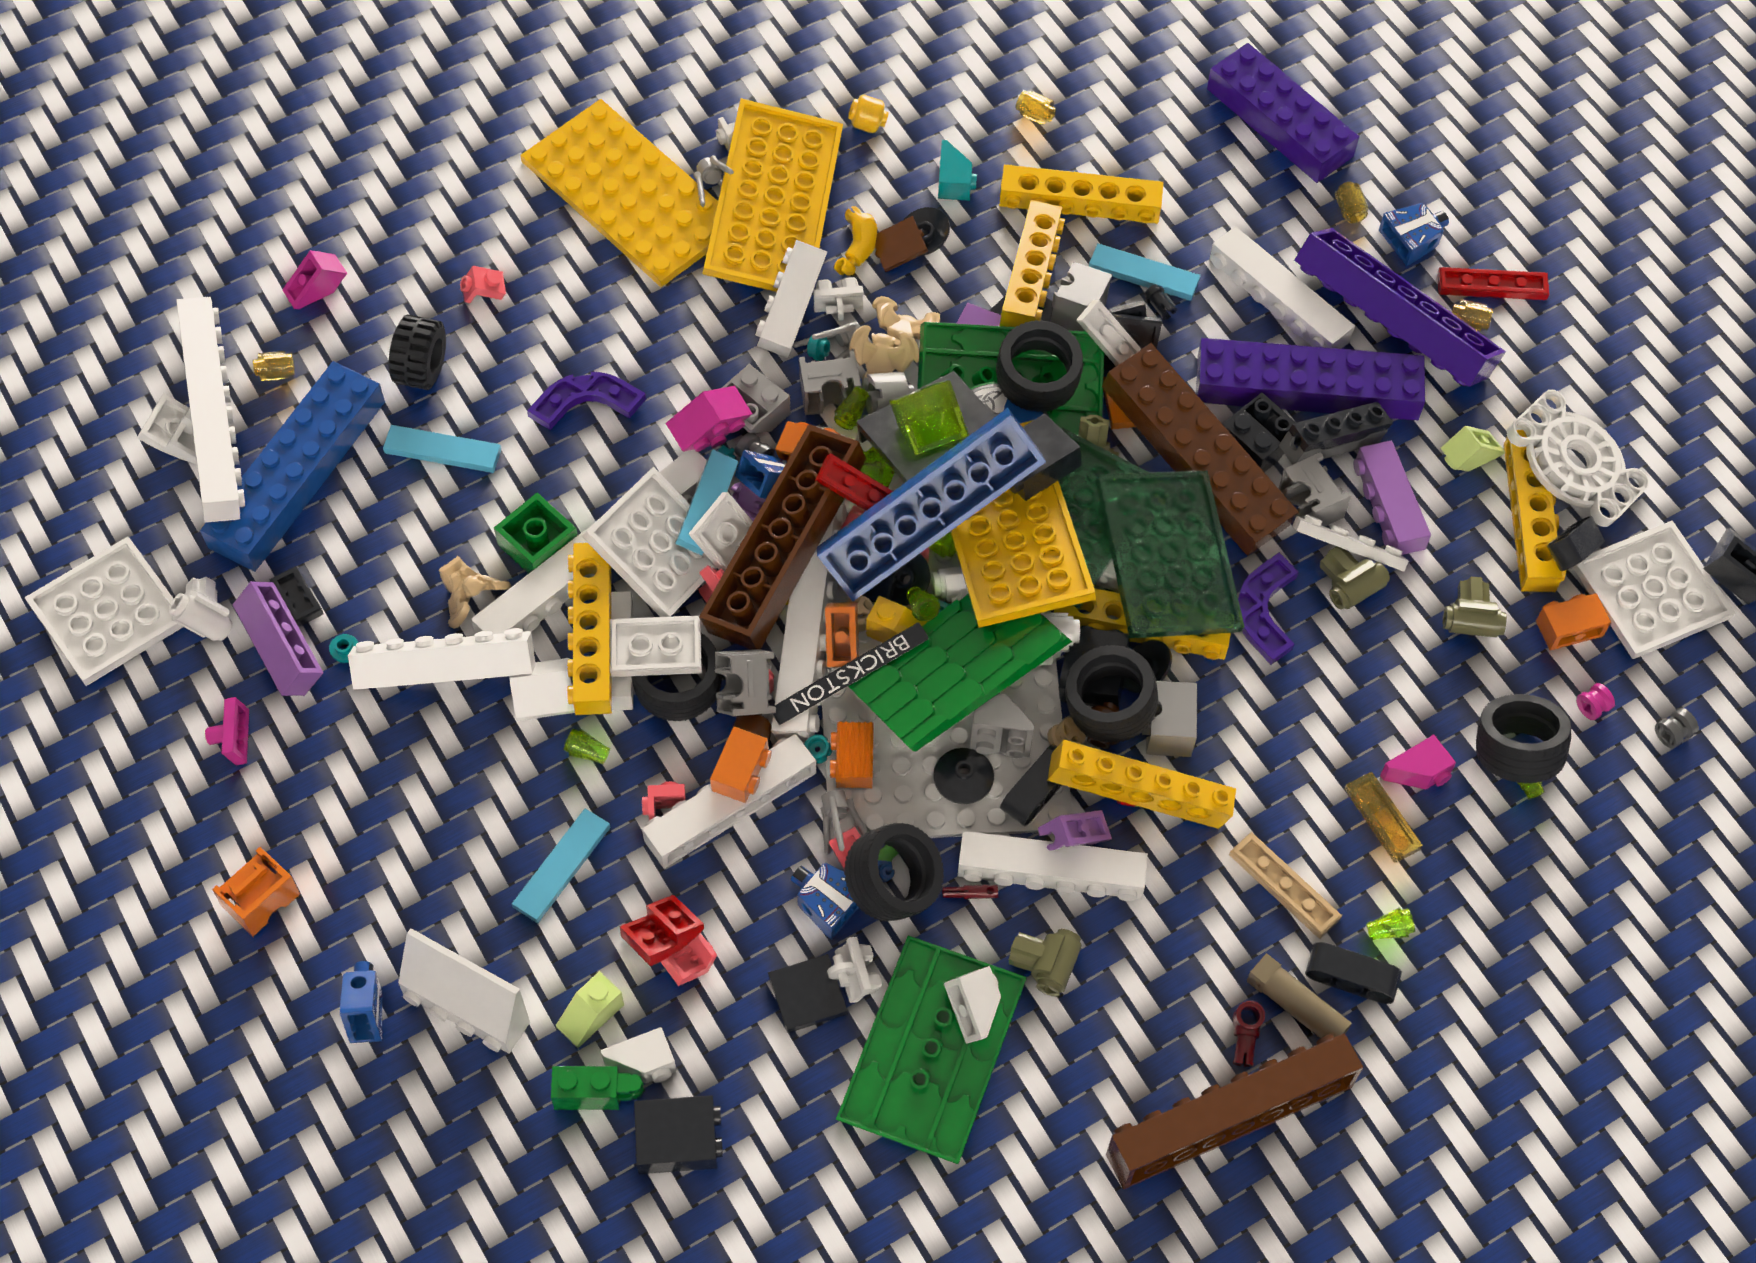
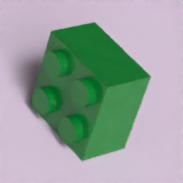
[493,493,578,574]

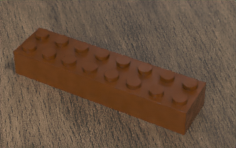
[1102,343,1298,556]
[699,424,866,649]
[1106,1033,1364,1190]

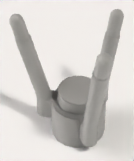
[693,155,734,207]
[793,321,860,360]
[820,790,868,854]

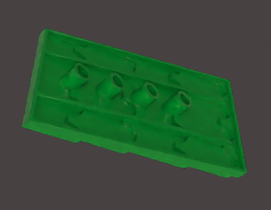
[917,322,1104,440]
[848,594,1072,752]
[836,935,1027,1164]

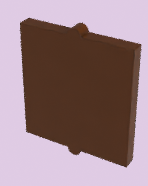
[875,216,928,272]

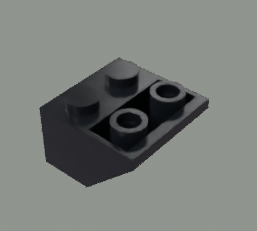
[1222,393,1296,473]
[1703,527,1756,605]

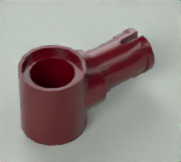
[1233,1001,1265,1067]

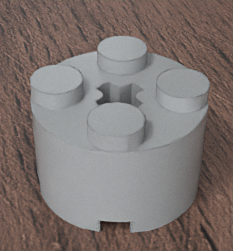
[861,372,915,417]

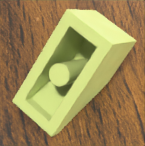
[1441,426,1505,472]
[556,971,624,1048]

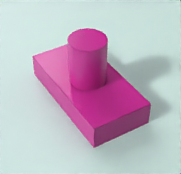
[205,697,249,765]

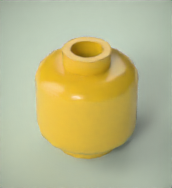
[848,95,889,133]

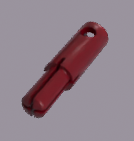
[942,884,998,899]

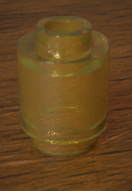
[1015,90,1056,125]
[1335,182,1369,223]
[1451,299,1493,331]
[253,351,295,381]

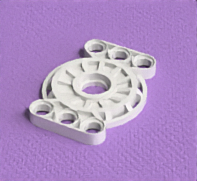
[1507,390,1649,527]

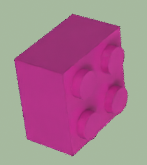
[666,386,752,452]

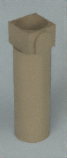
[1247,953,1352,1039]

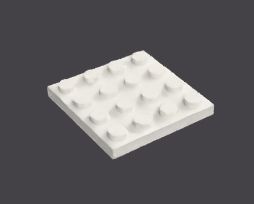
[582,466,717,617]
[1572,521,1736,659]
[25,536,183,686]

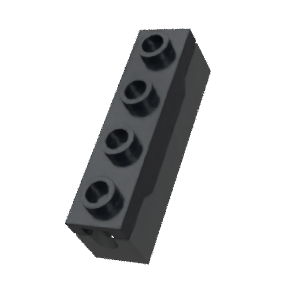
[1279,402,1393,465]

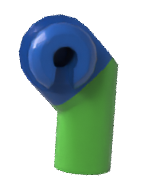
[878,845,899,882]

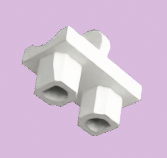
[813,277,864,321]
[827,937,882,1003]

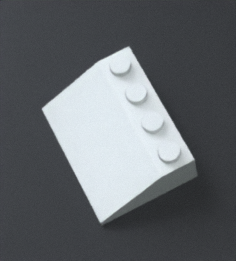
[398,928,530,1054]

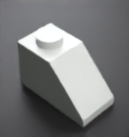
[944,966,1001,1044]
[601,1027,677,1083]

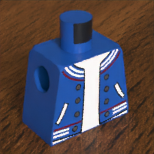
[1379,203,1449,267]
[734,450,787,499]
[791,863,859,940]
[340,961,382,1043]

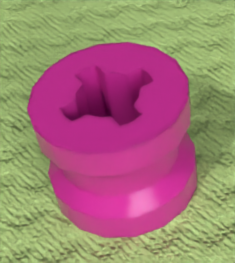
[1576,683,1615,720]

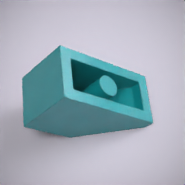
[938,140,977,201]

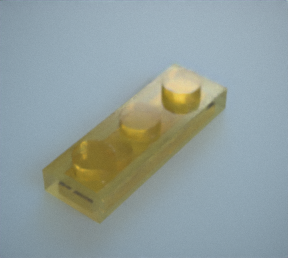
[1345,772,1423,863]

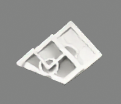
[137,393,197,464]

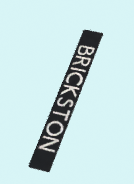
[772,623,929,725]

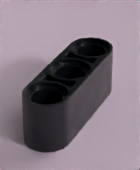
[1546,516,1605,571]
[1000,744,1062,827]
[1305,942,1402,1004]

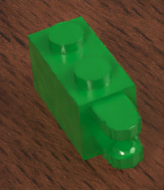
[551,1066,645,1110]

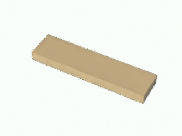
[1229,832,1342,939]

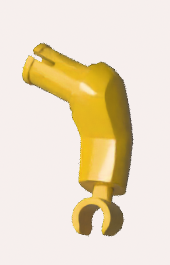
[834,206,877,276]

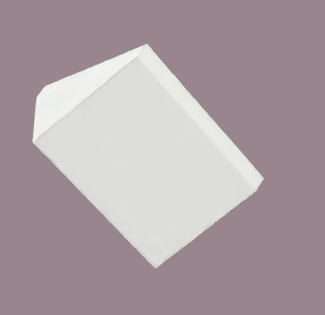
[509,658,575,721]

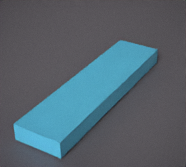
[1089,243,1200,301]
[383,425,501,473]
[675,449,739,556]
[512,808,611,923]

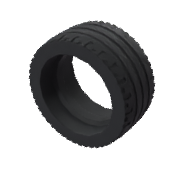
[996,320,1083,412]
[632,633,722,721]
[1065,645,1158,743]
[1476,694,1571,783]
[844,823,944,921]

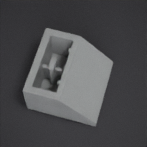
[722,364,790,433]
[970,693,1034,758]

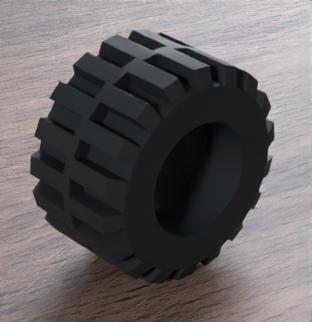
[389,314,446,390]

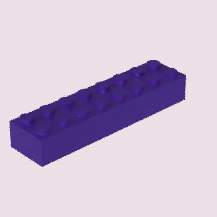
[1294,228,1506,387]
[1196,338,1425,421]

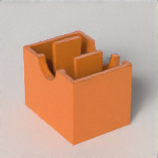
[212,847,300,937]

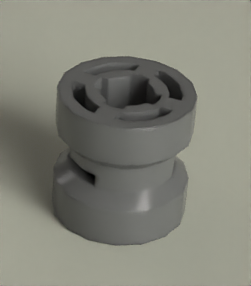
[734,432,774,458]
[1655,708,1699,749]

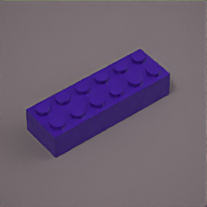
[1207,43,1360,183]

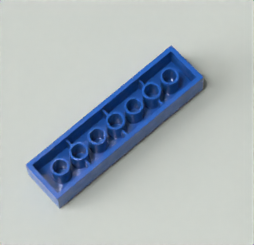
[200,361,385,572]
[817,408,1046,601]

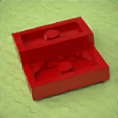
[620,895,704,966]

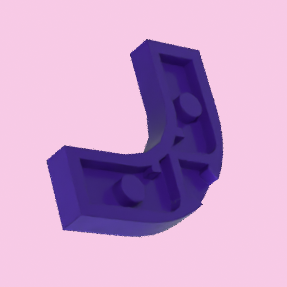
[527,372,646,430]
[1237,552,1299,665]

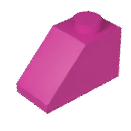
[282,250,347,310]
[1380,735,1456,789]

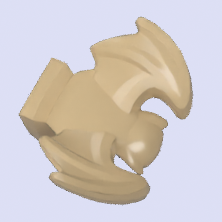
[872,296,940,348]
[849,325,919,381]
[439,556,512,629]

